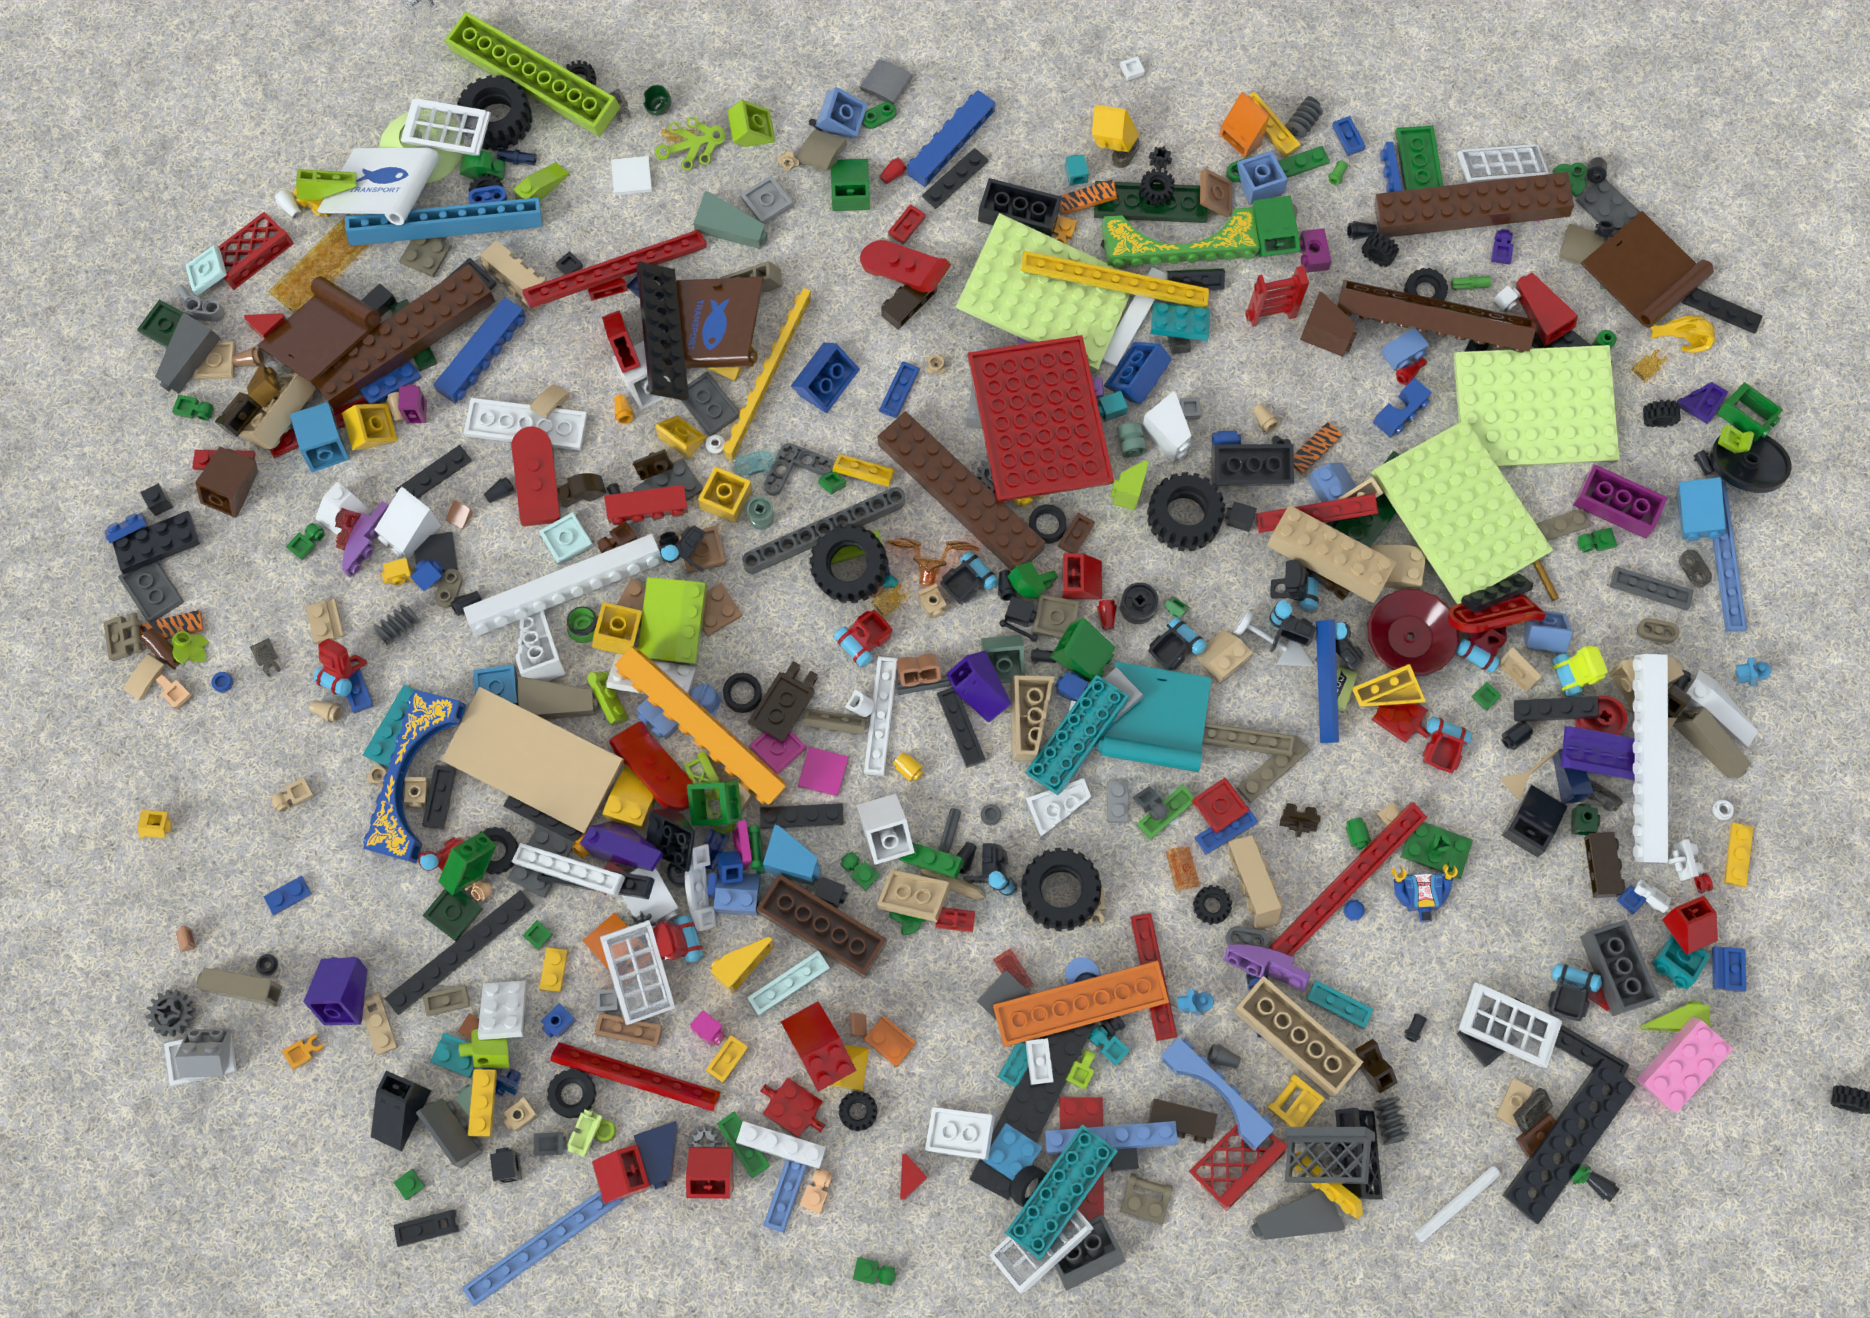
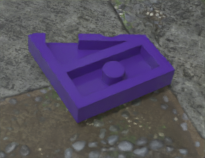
[1677,382,1728,424]

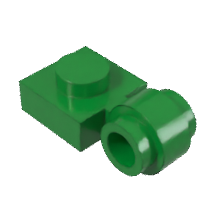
[172,394,214,421]
[286,523,325,561]
[1577,528,1618,553]
[840,851,880,891]
[853,1257,897,1286]

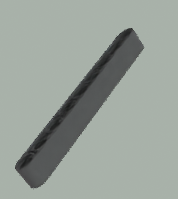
[742,487,905,574]

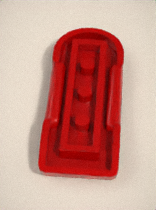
[860,240,951,292]
[511,426,561,526]
[1448,594,1547,633]
[609,721,693,812]

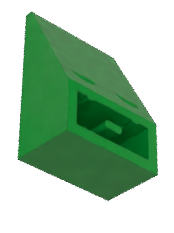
[831,159,870,211]
[1253,196,1300,258]

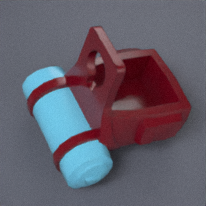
[1455,627,1507,673]

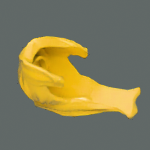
[1650,316,1716,353]

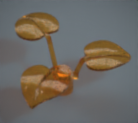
[886,538,980,586]

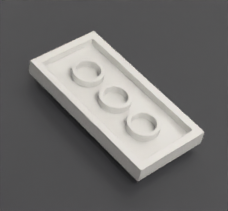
[606,654,696,694]

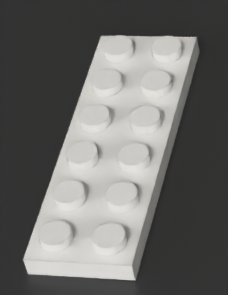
[464,398,588,451]

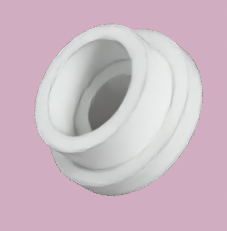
[706,435,725,454]
[1712,800,1734,820]

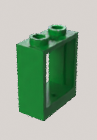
[1717,382,1783,442]
[687,780,742,826]
[438,832,497,896]

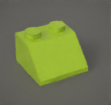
[727,100,776,147]
[1110,460,1149,510]

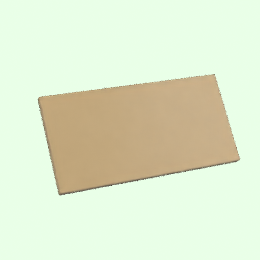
[442,687,624,834]

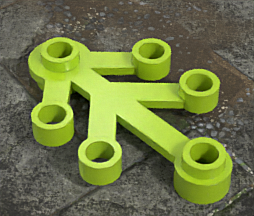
[655,116,725,171]

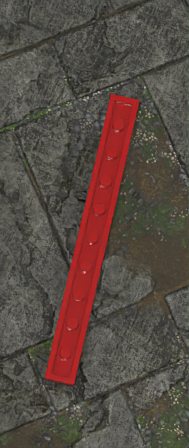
[522,230,707,309]
[1269,802,1427,957]

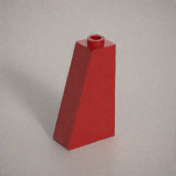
[1516,272,1578,347]
[602,310,641,373]

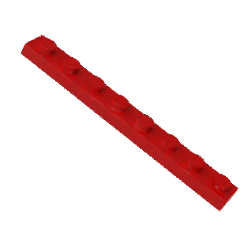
[550,1042,721,1112]

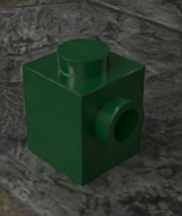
[1571,804,1600,836]

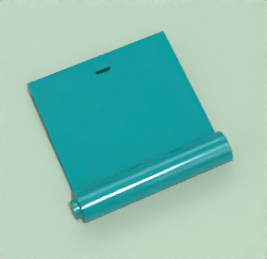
[1097,661,1211,773]

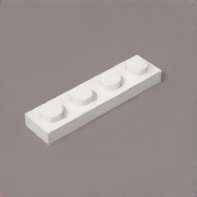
[736,1121,826,1169]

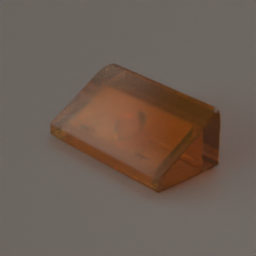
[1166,847,1200,892]

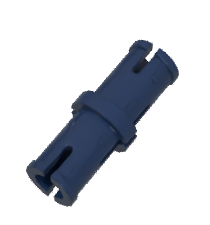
[497,148,537,166]

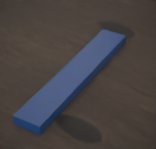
[1316,620,1339,743]

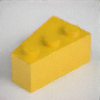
[1352,664,1426,707]

